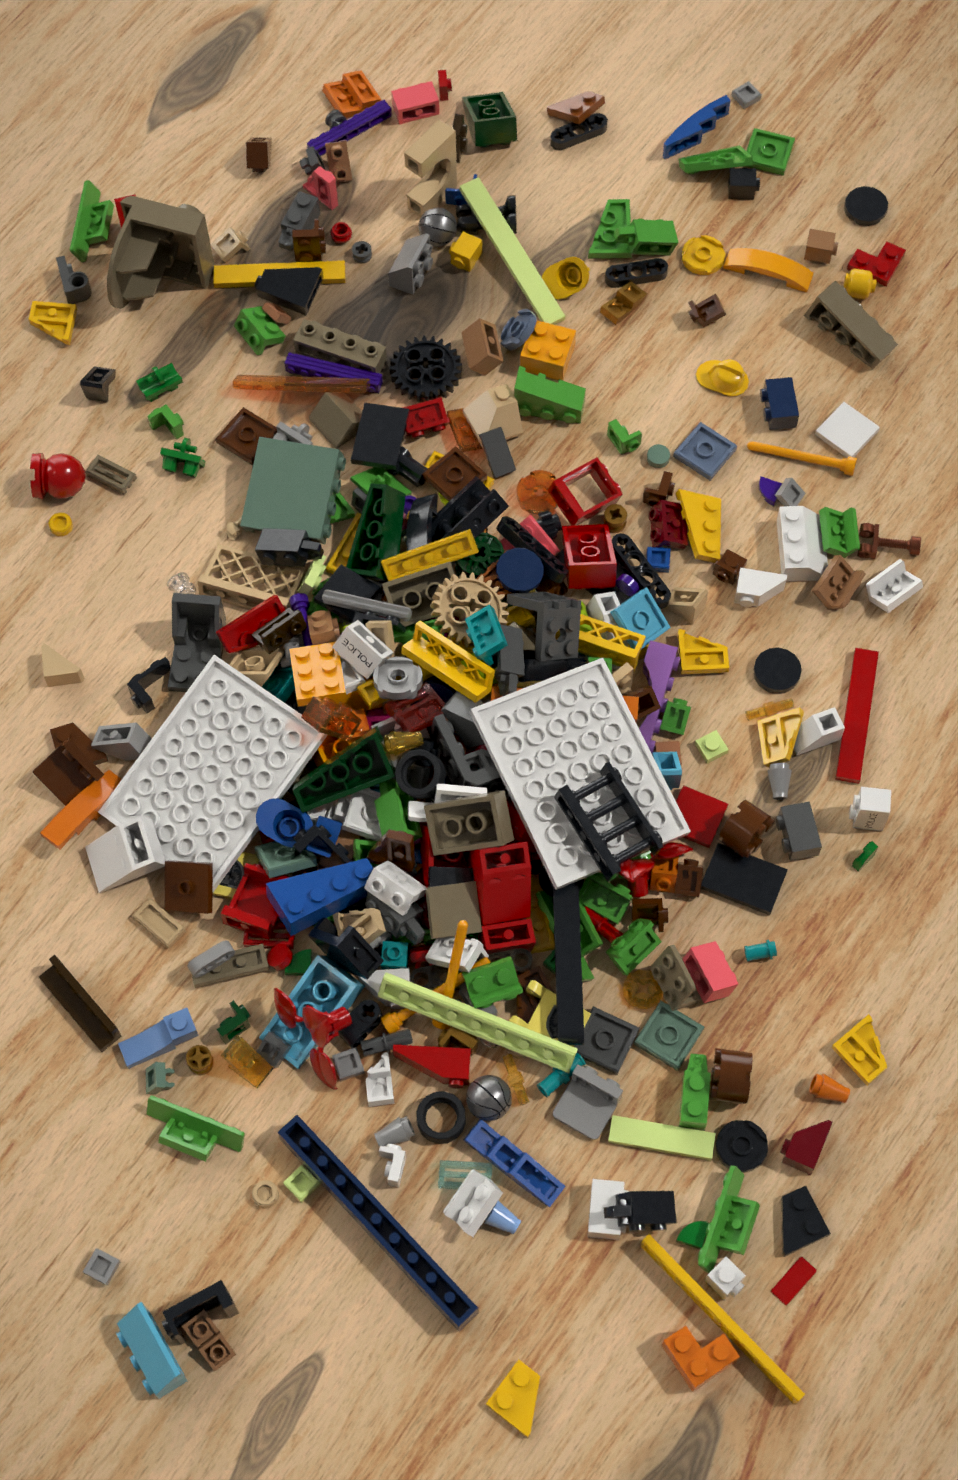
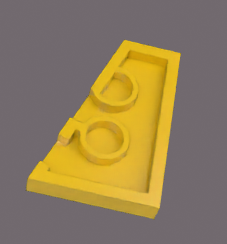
[675,489,721,563]

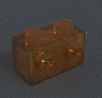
[301,696,362,741]

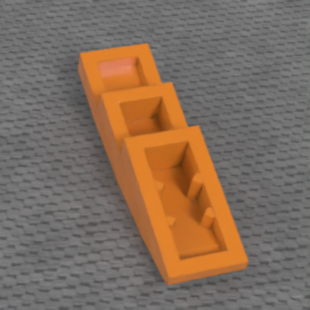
[40,770,122,850]

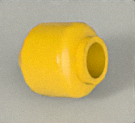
[843,269,877,300]

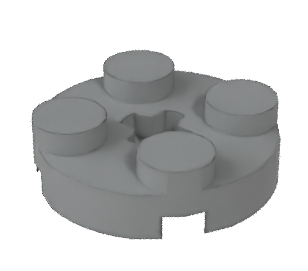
[373,657,423,700]

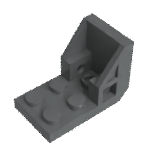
[168,593,226,692]
[429,714,508,794]

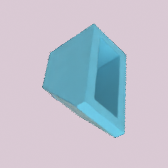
[652,752,682,790]

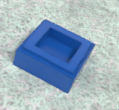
[646,547,671,573]

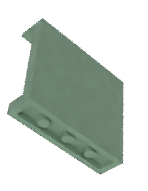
[240,437,346,545]

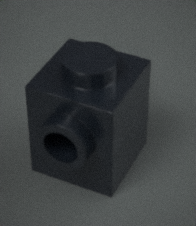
[728,168,760,200]

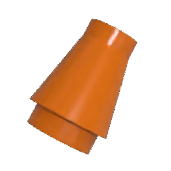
[809,1073,850,1103]

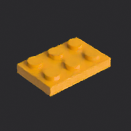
[289,642,347,707]

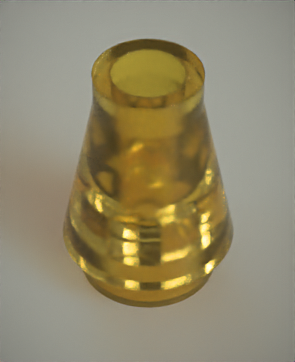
[384,731,423,756]

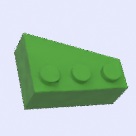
[514,366,586,424]

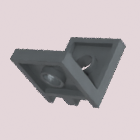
[507,591,581,661]

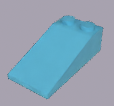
[259,955,365,1069]

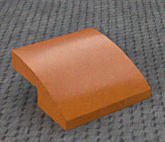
[322,70,381,118]

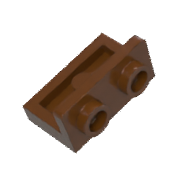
[292,219,326,262]

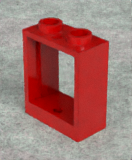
[547,457,623,525]

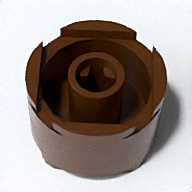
[718,799,775,858]
[710,1048,753,1104]

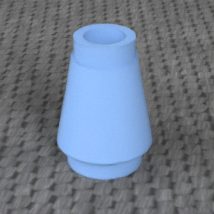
[484,1201,521,1234]

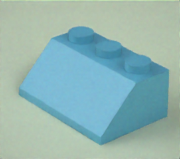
[116,1302,188,1399]

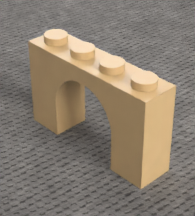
[404,120,457,217]

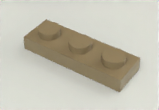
[189,944,269,988]

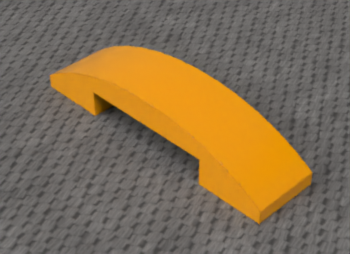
[723,248,814,293]

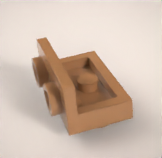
[812,555,866,609]

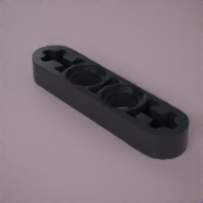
[496,516,568,583]
[612,533,671,609]

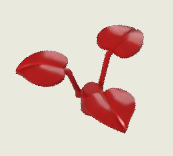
[619,842,694,897]
[273,988,352,1090]

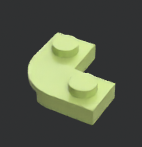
[297,555,326,595]

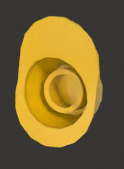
[542,257,590,299]
[696,359,749,397]

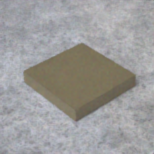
[425,881,482,939]

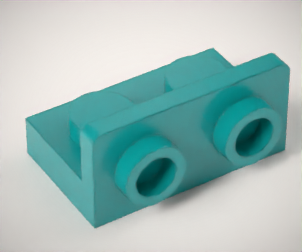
[465,604,508,666]

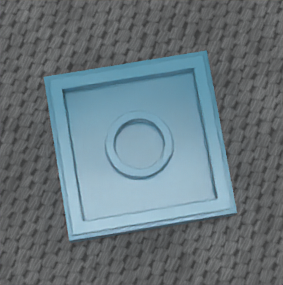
[610,587,671,649]

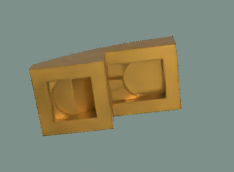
[600,281,647,325]

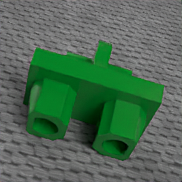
[136,363,183,402]
[160,437,206,478]

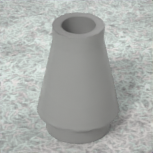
[767,763,792,800]
[374,1116,415,1147]

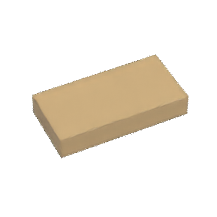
[132,898,186,949]

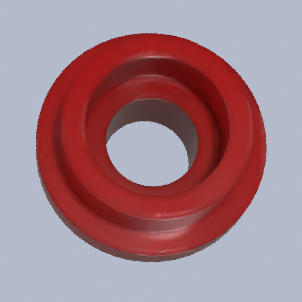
[330,222,352,243]

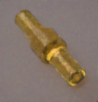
[745,698,794,721]
[502,1054,529,1105]

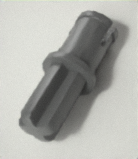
[361,1029,413,1057]

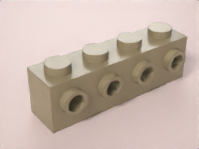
[293,319,387,374]

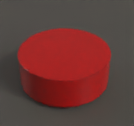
[267,944,293,970]

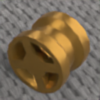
[603,504,627,533]
[186,1045,214,1075]

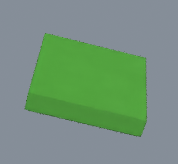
[746,128,795,176]

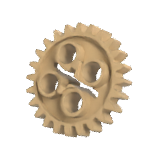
[430,572,509,648]

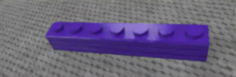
[307,100,392,156]
[285,352,383,393]

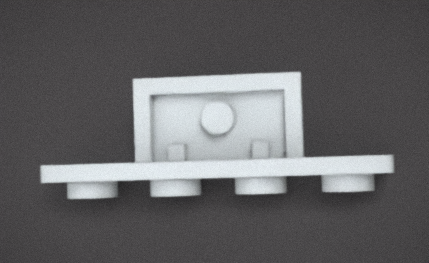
[408,783,487,822]

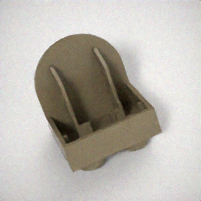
[107,196,214,309]

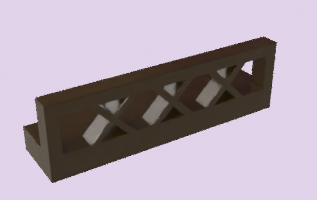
[39,954,122,1052]

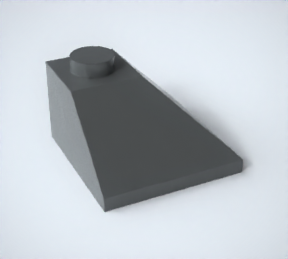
[441,691,484,749]

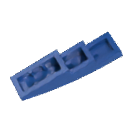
[663,95,731,160]
[463,1119,566,1207]

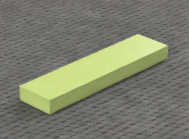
[608,1115,716,1161]

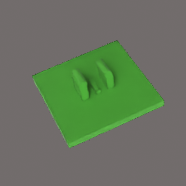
[350,467,412,496]

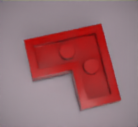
[847,241,906,287]

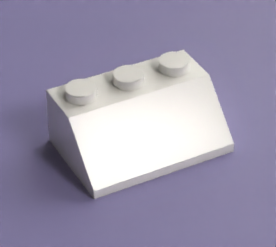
[776,506,828,581]

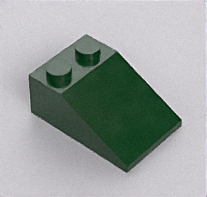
[462,92,517,148]

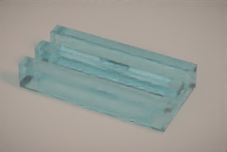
[438,1160,492,1189]

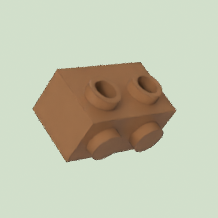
[461,318,504,375]
[307,610,341,645]

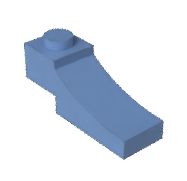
[118,1008,199,1069]

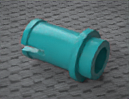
[744,939,777,962]

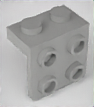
[553,1064,623,1140]

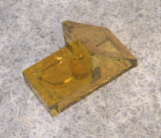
[221,1035,274,1089]

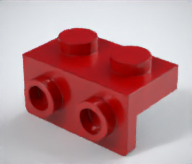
[403,397,450,438]

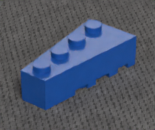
[266,858,373,936]

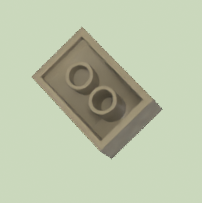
[424,790,514,856]

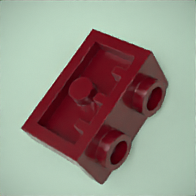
[649,499,688,549]

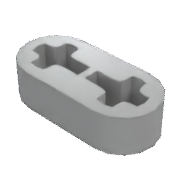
[187,940,235,978]

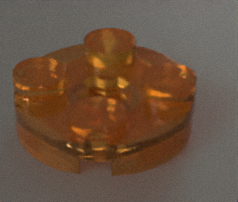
[517,470,558,515]

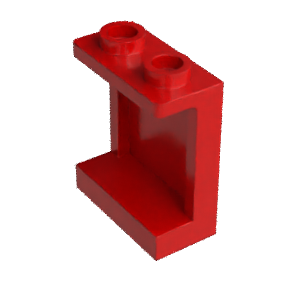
[221,863,289,940]

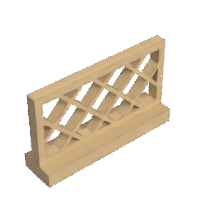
[198,544,306,610]

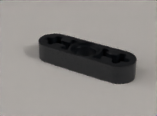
[550,113,608,150]
[605,258,668,288]

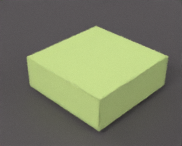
[283,1164,321,1203]

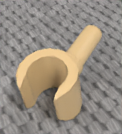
[226,517,242,541]

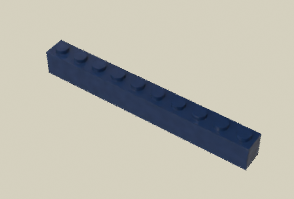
[277,1115,479,1332]

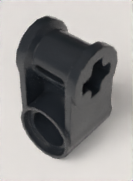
[338,1000,382,1049]

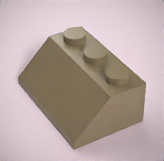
[382,562,462,627]

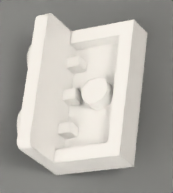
[866,559,923,613]

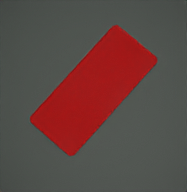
[771,1257,817,1305]

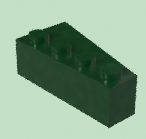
[346,483,406,583]
[293,725,396,813]

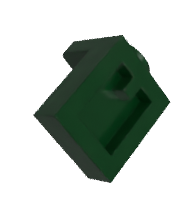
[217,1000,251,1045]

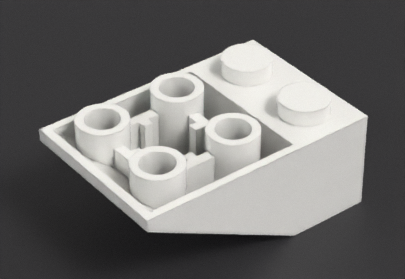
[85,815,165,893]

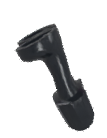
[456,195,517,235]

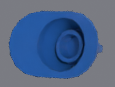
[256,798,313,848]

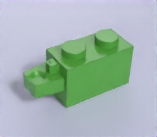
[613,219,679,256]
[374,779,423,841]
[679,1054,711,1131]

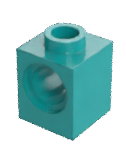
[381,941,409,970]

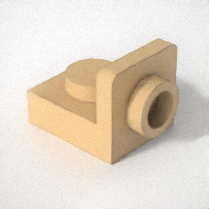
[211,227,251,262]

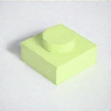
[695,730,729,763]

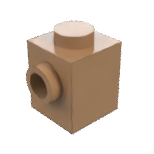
[804,229,838,264]

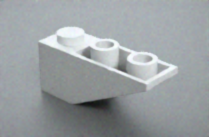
[586,591,629,670]

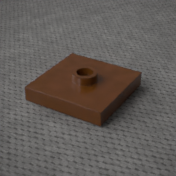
[216,407,277,465]
[422,446,487,501]
[165,860,213,914]

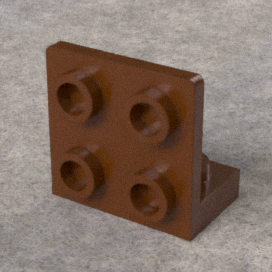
[33,738,104,806]

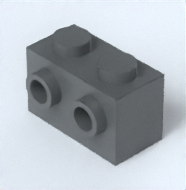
[776,801,822,861]

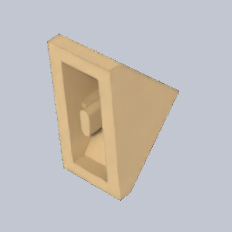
[666,587,708,625]
[41,643,85,687]

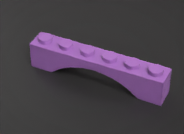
[639,640,681,754]

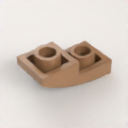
[181,1308,236,1372]

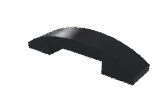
[406,493,438,551]

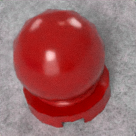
[30,453,86,499]

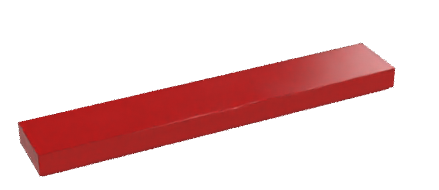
[835,647,879,784]

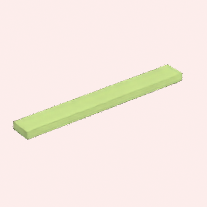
[459,177,566,325]
[377,972,578,1073]

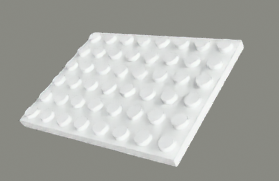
[98,655,328,892]
[469,658,691,890]

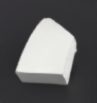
[366,1052,394,1107]

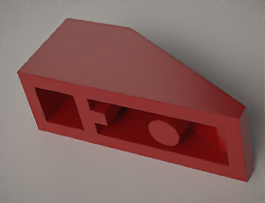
[393,1045,471,1089]

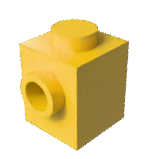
[449,232,483,272]

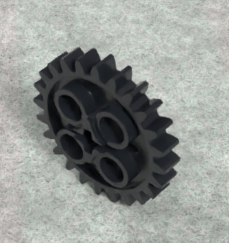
[389,336,462,402]

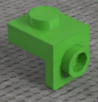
[148,404,184,439]

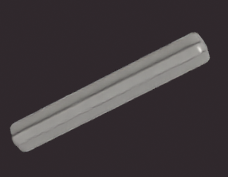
[322,590,412,622]

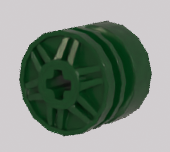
[455,532,504,579]

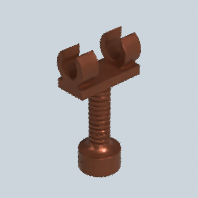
[857,523,921,559]

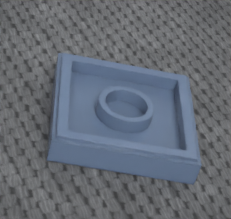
[673,422,737,481]

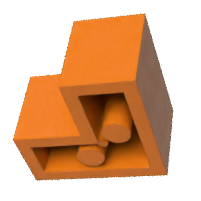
[661,1325,740,1392]

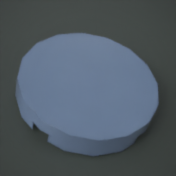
[500,309,537,351]

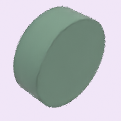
[647,444,670,468]

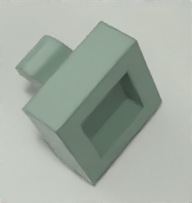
[146,1062,175,1095]

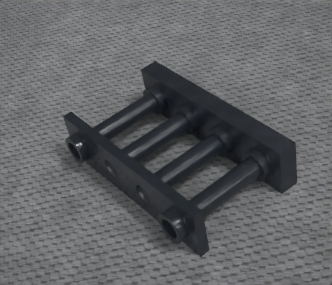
[431,476,509,543]
[554,762,664,882]

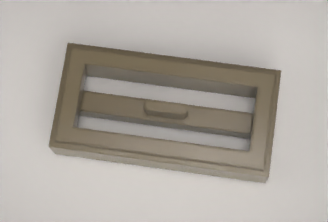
[85,455,137,495]

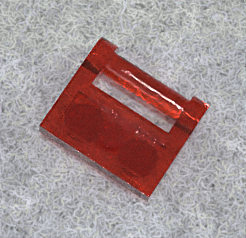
[384,683,446,737]

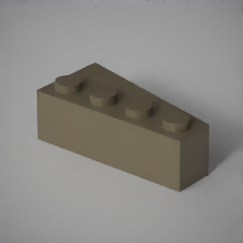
[804,281,898,369]

